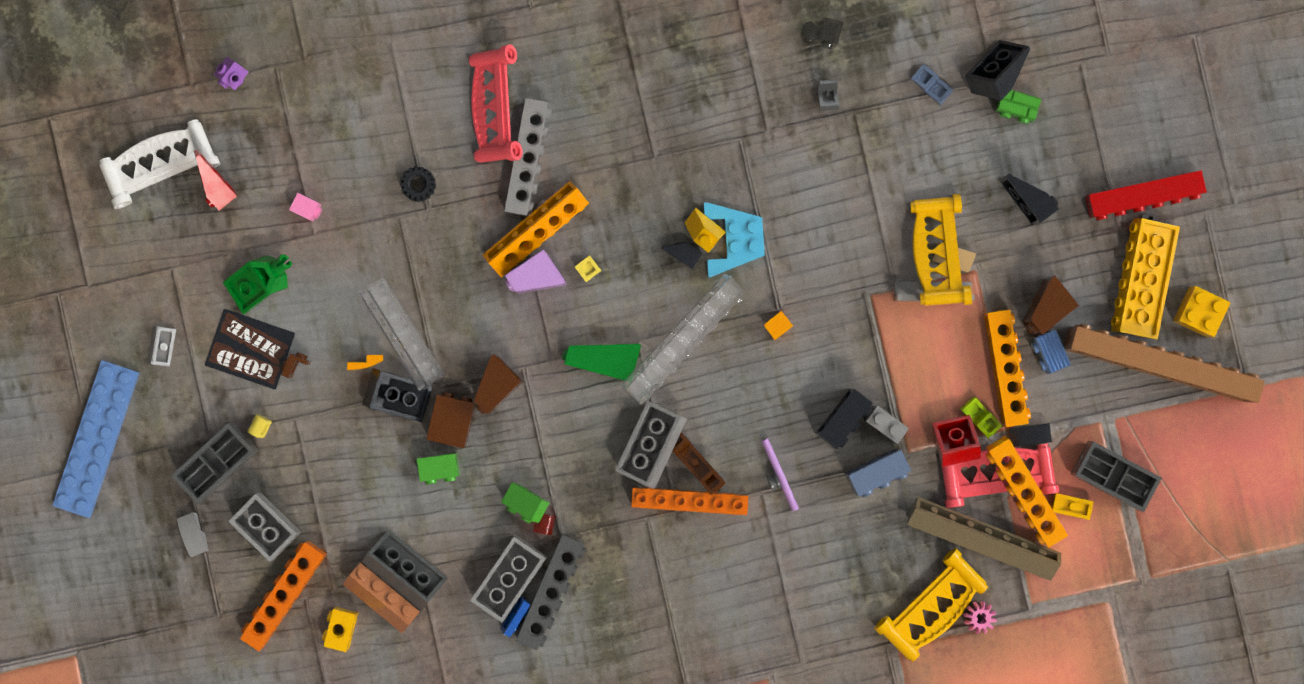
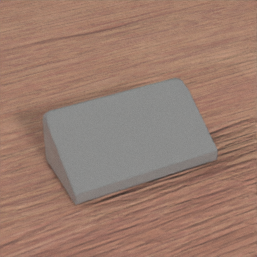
[147,326,176,367]

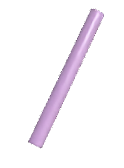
[761,438,799,511]

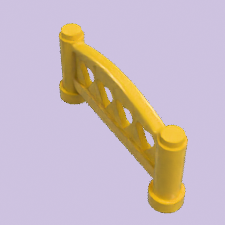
[910,194,972,306]
[874,548,988,662]

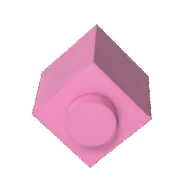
[289,193,322,221]

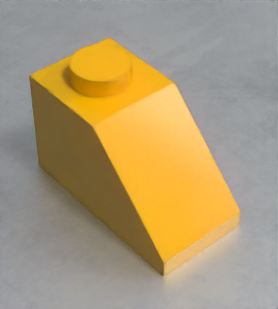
[684,208,726,253]

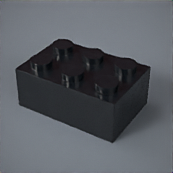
[815,388,873,449]

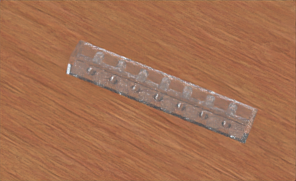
[620,274,746,405]

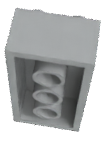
[615,401,687,489]
[470,535,547,622]

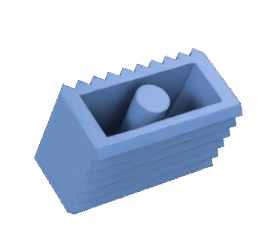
[1031,329,1071,374]

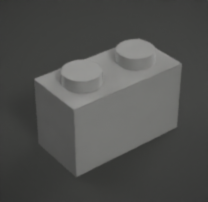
[864,405,909,444]

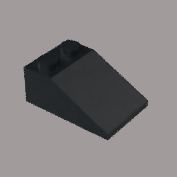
[965,40,1030,100]
[999,174,1059,226]
[362,368,433,422]

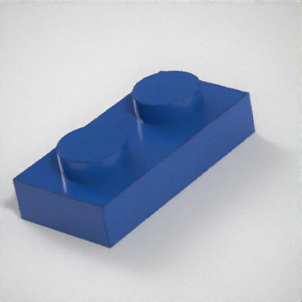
[500,596,531,637]

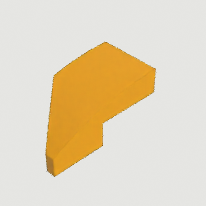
[347,355,383,370]

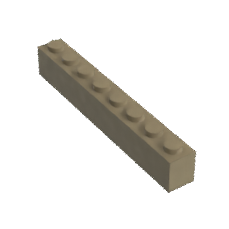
[907,497,1061,581]

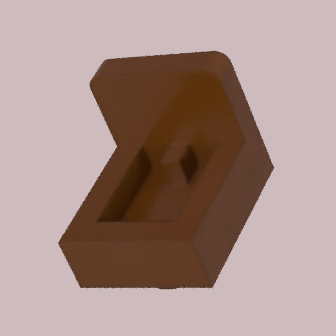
[281,352,311,378]

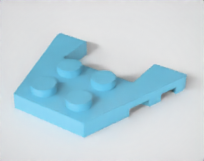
[704,202,765,277]

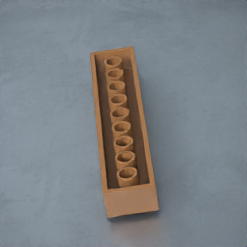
[1063,324,1265,403]

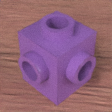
[213,56,248,90]

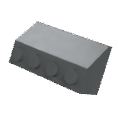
[361,530,448,613]

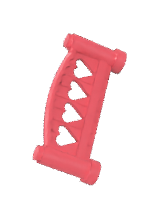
[469,44,522,163]
[941,443,1060,508]

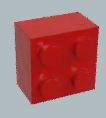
[932,415,981,467]

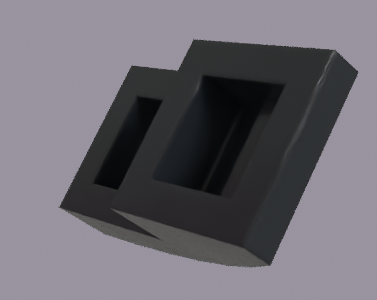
[1009,423,1052,447]

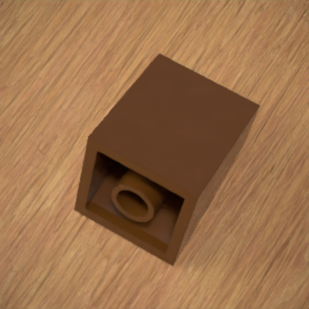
[1023,275,1079,335]
[474,354,523,415]

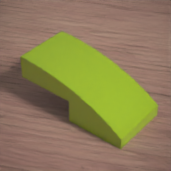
[960,396,1002,439]

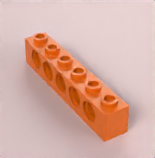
[631,486,749,515]
[240,541,327,651]

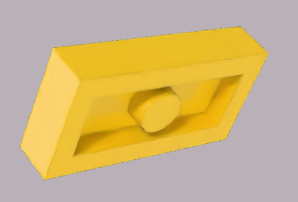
[1051,493,1094,520]

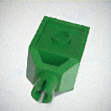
[223,254,292,315]

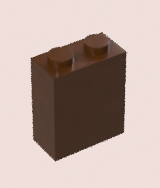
[426,392,476,448]

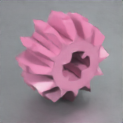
[963,601,997,634]

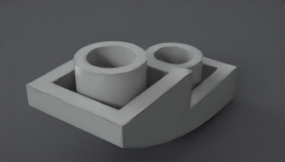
[177,512,209,557]

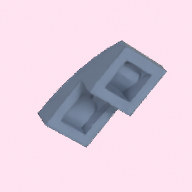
[911,64,953,106]

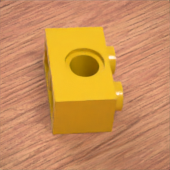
[322,607,359,652]

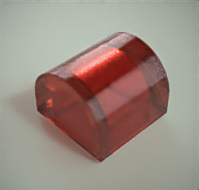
[533,513,556,535]

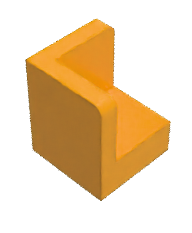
[764,311,793,340]

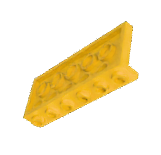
[1111,218,1180,340]

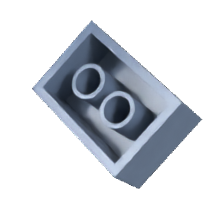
[844,448,911,498]

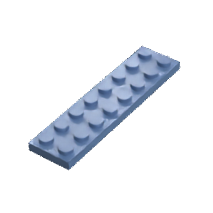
[52,360,140,518]

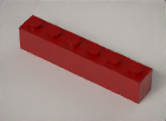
[1085,170,1207,221]

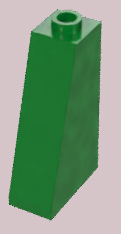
[562,344,641,382]

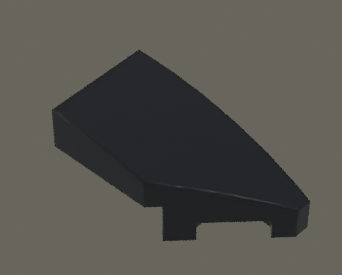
[661,242,703,269]

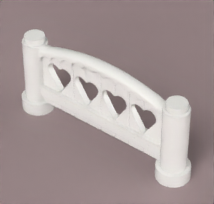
[99,119,220,209]

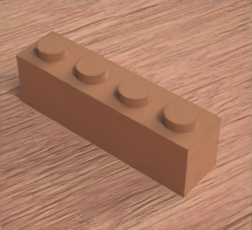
[343,563,420,633]

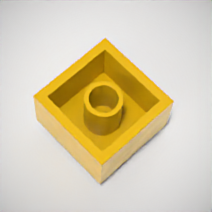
[1173,286,1231,338]

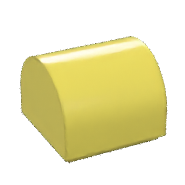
[247,414,272,438]

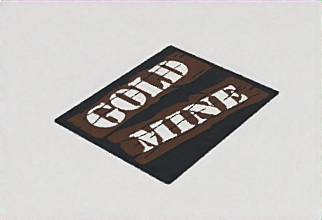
[205,309,295,390]

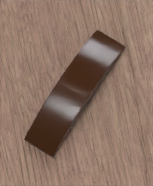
[673,432,726,496]

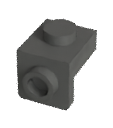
[817,79,839,111]

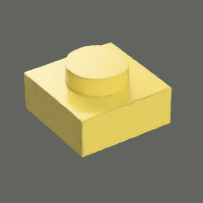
[575,255,601,282]

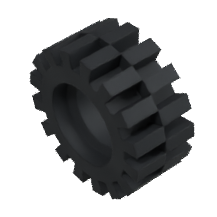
[400,166,436,202]

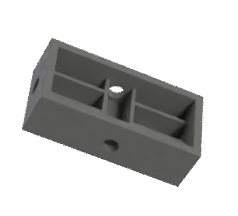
[171,422,259,504]
[1070,441,1162,512]

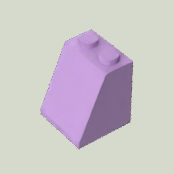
[505,250,567,294]

